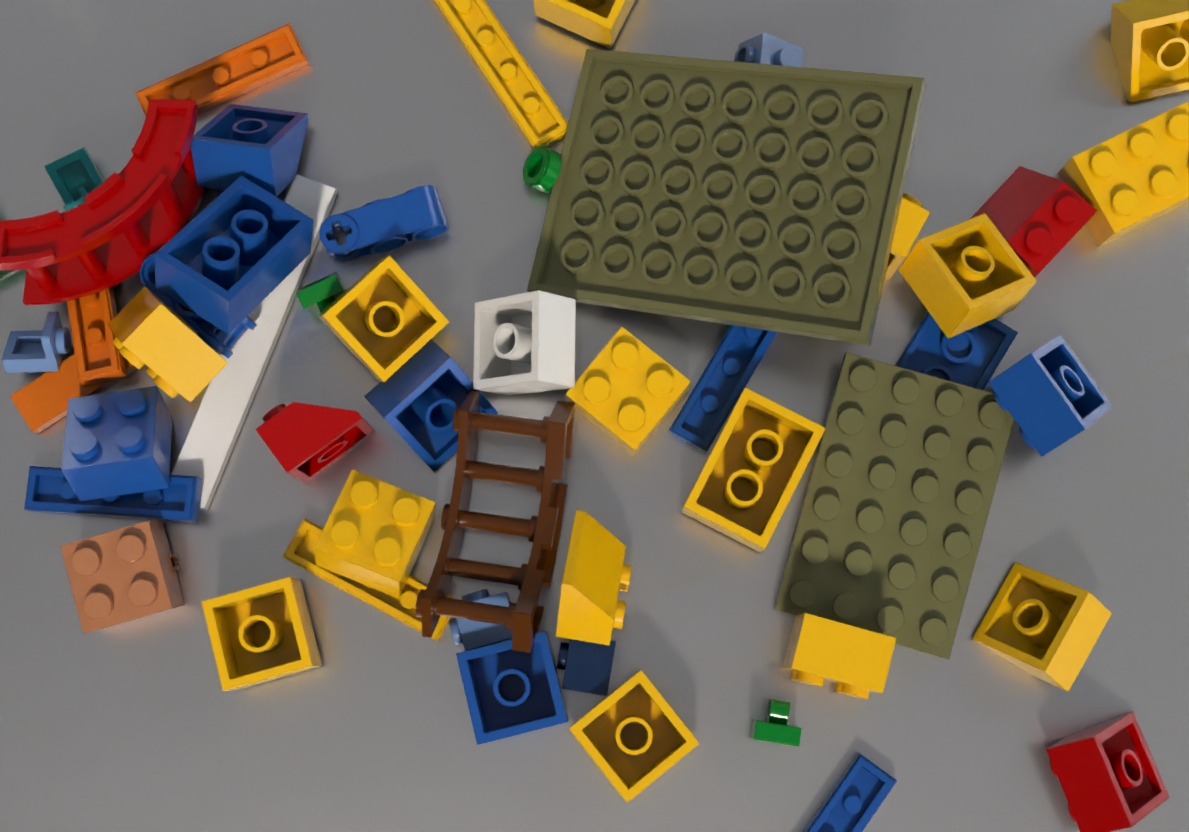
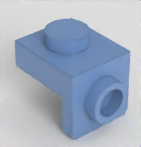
[734,33,804,67]
[1,311,71,373]

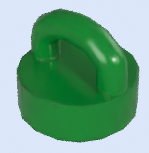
[523,146,562,194]

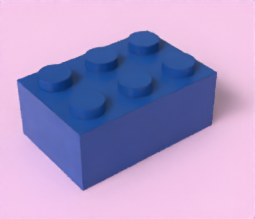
[154,175,313,334]

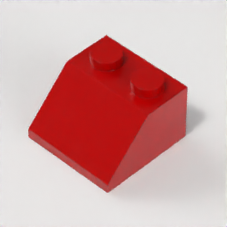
[970,166,1097,278]
[256,402,375,483]
[1046,711,1169,832]

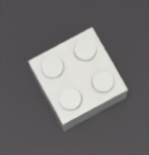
[473,290,576,396]

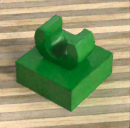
[296,271,344,313]
[749,699,802,747]

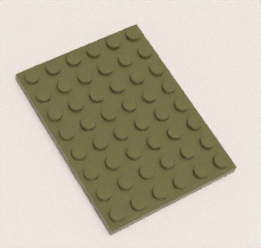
[527,49,926,346]

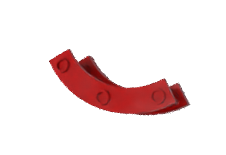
[0,99,207,305]

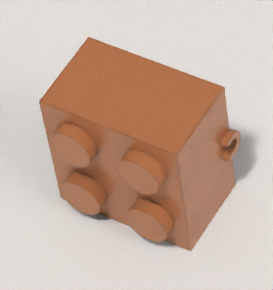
[60,520,185,634]

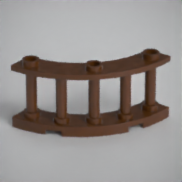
[416,390,575,653]

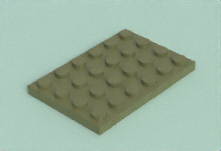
[774,352,1014,659]

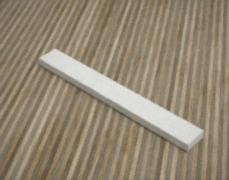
[171,174,338,510]

